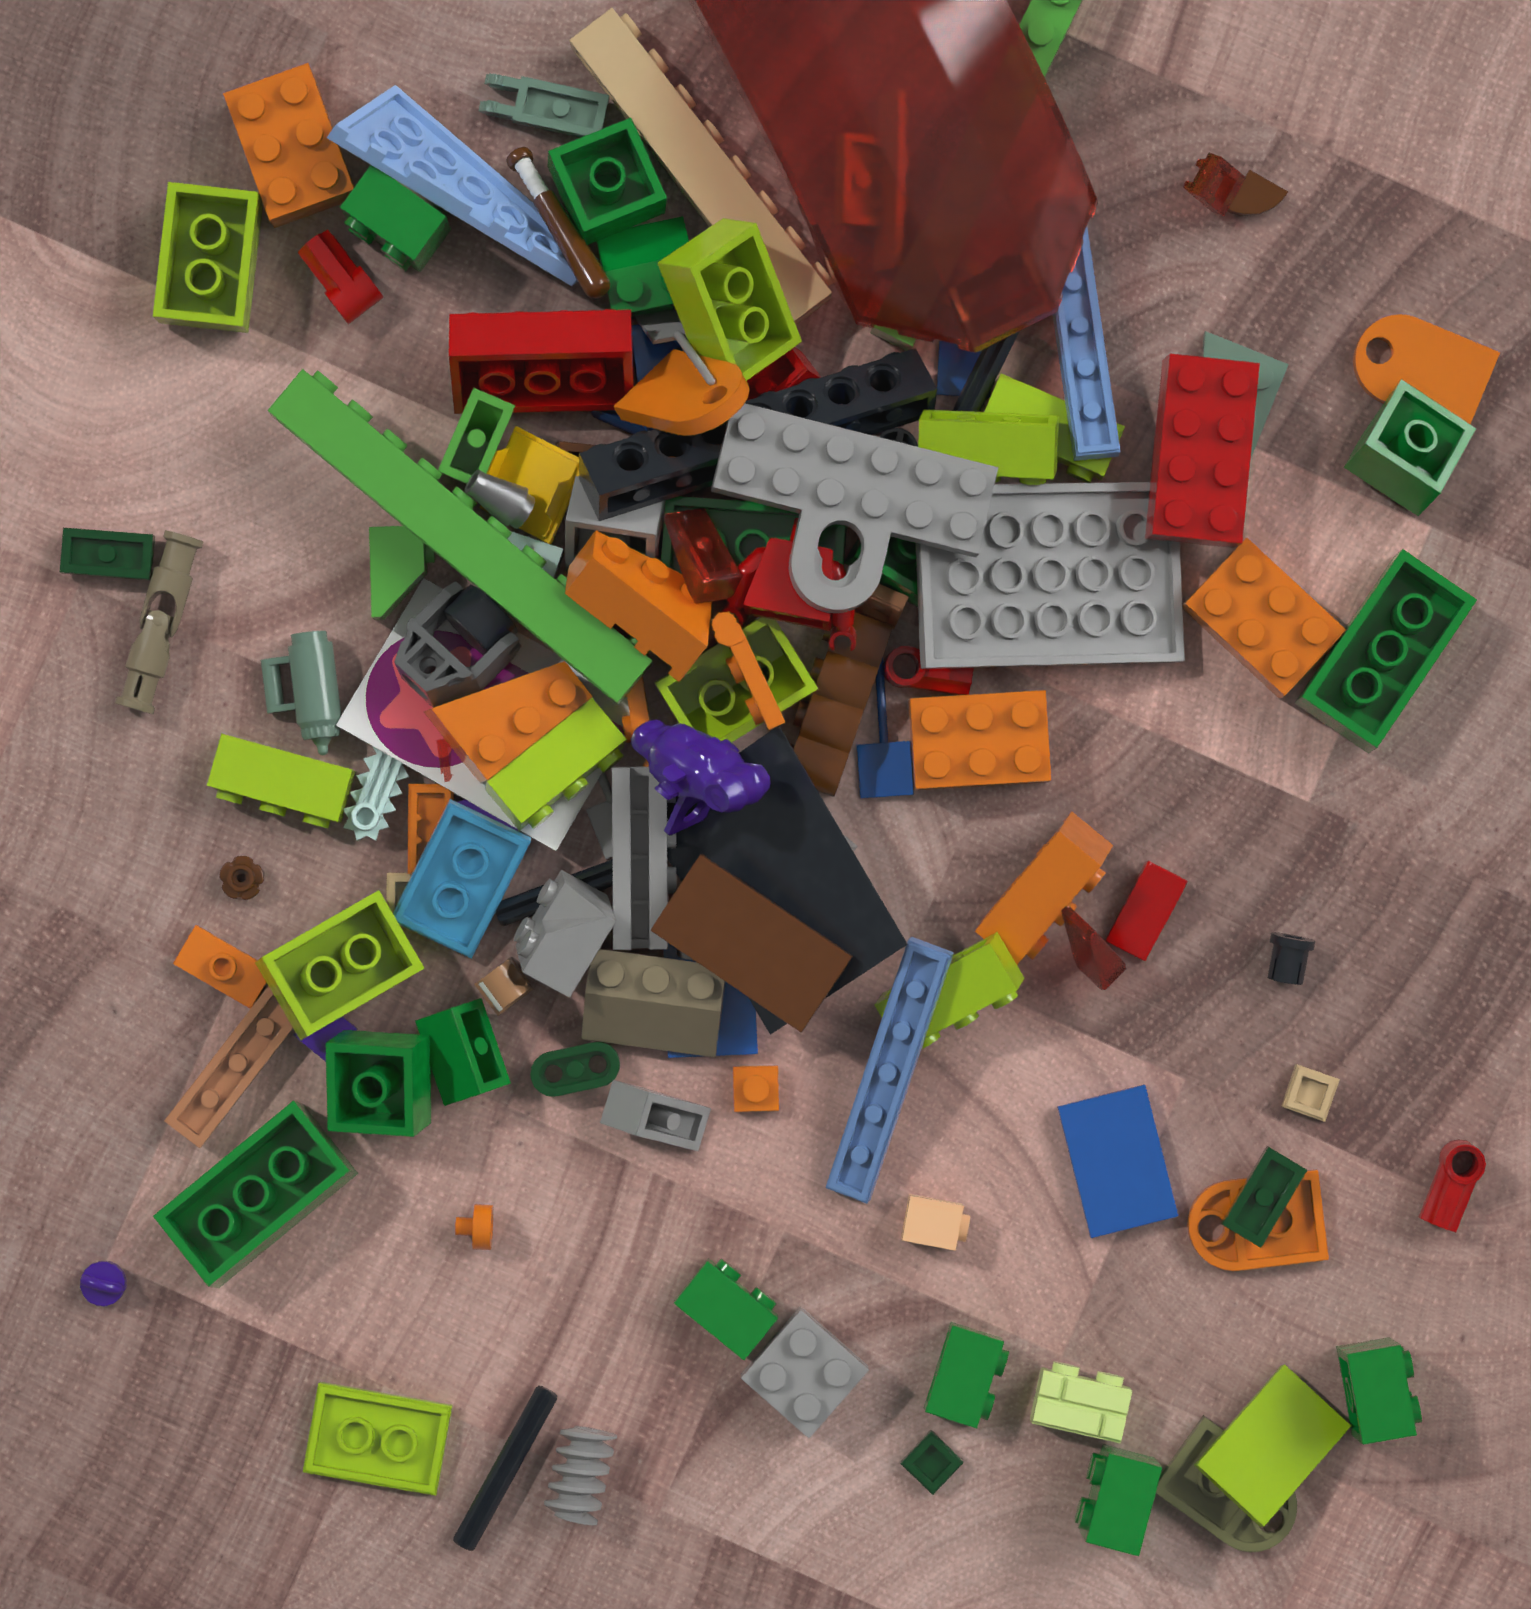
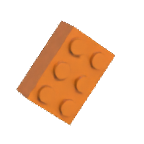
[223,63,355,228]
[1182,538,1346,698]
[908,690,1051,790]

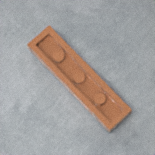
[164,986,293,1148]

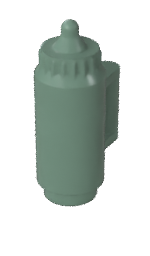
[261,631,341,756]

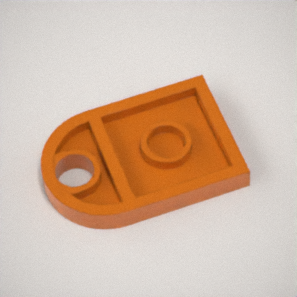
[1353,314,1500,424]
[613,349,749,436]
[1187,1169,1329,1271]

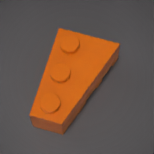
[565,530,713,682]
[424,661,593,783]
[975,811,1113,965]

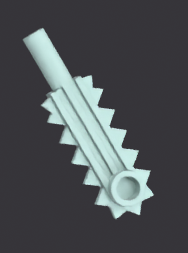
[343,746,409,841]

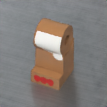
[474,957,534,1016]

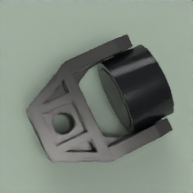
[394,581,522,708]

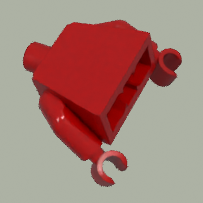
[720,518,857,651]

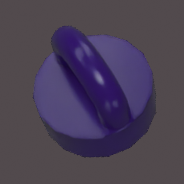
[80,1260,127,1306]

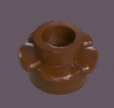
[219,856,264,900]

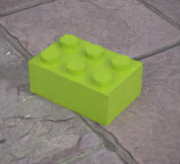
[153,182,263,333]
[658,218,802,381]
[255,890,425,1041]

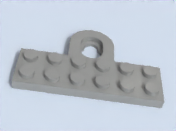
[711,403,998,613]

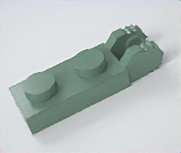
[478,73,610,137]

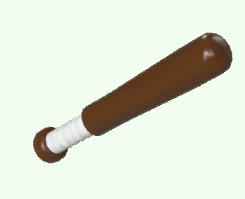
[506,147,610,298]

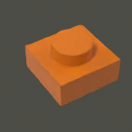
[733,1065,779,1112]

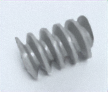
[544,1426,617,1526]

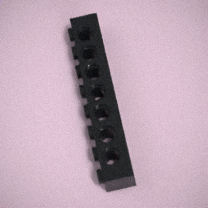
[579,348,937,521]

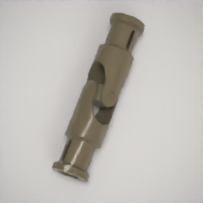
[115,530,203,714]

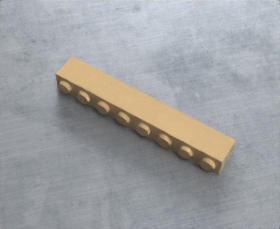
[569,8,833,325]

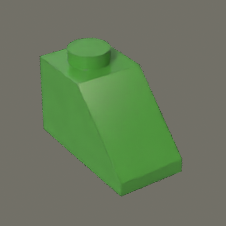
[438,387,515,484]
[369,526,435,620]

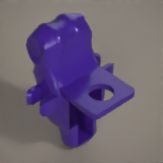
[631,720,771,836]

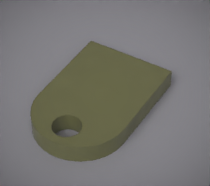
[1156,1415,1297,1552]

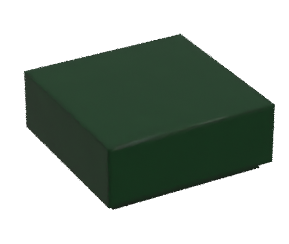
[900,1430,964,1495]

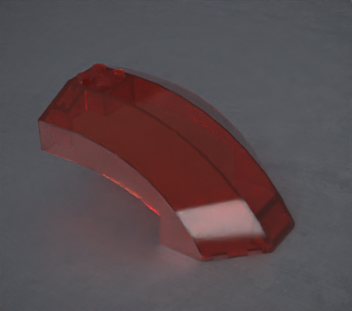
[689,0,1098,353]

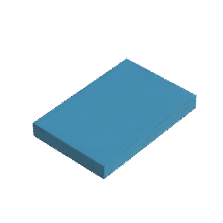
[393,799,531,959]

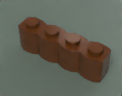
[790,612,894,797]

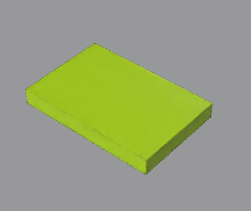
[1194,1364,1351,1527]
[303,1382,453,1496]

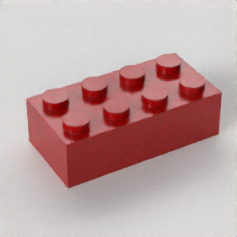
[449,309,634,414]
[1145,353,1260,548]

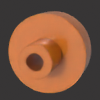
[455,1204,493,1250]

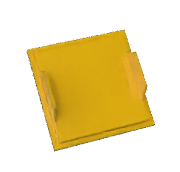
[480,426,579,544]

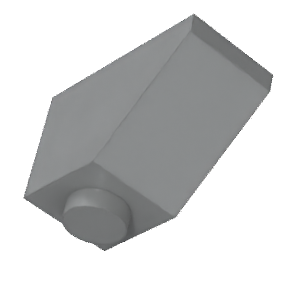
[600,1080,711,1151]

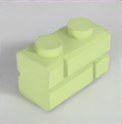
[1030,1362,1132,1443]

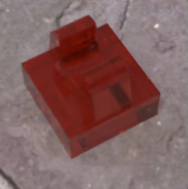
[1183,152,1246,216]

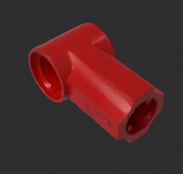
[297,229,384,324]
[883,645,974,695]
[1418,1139,1486,1232]

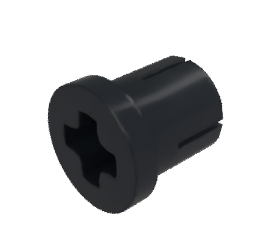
[1267,932,1316,985]

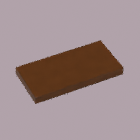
[650,854,853,1033]

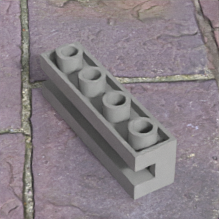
[612,766,676,950]

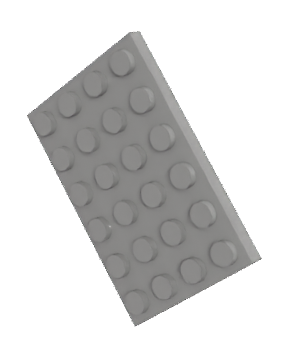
[915,482,1185,669]

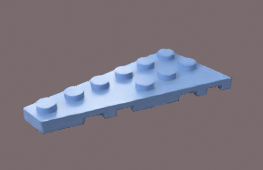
[327,85,599,286]

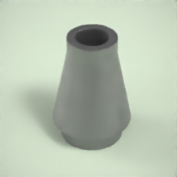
[465,469,535,529]

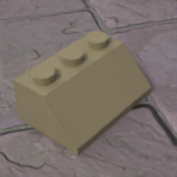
[581,949,726,1058]

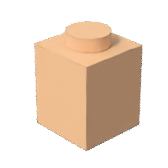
[901,1194,970,1251]

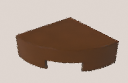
[1226,170,1288,216]

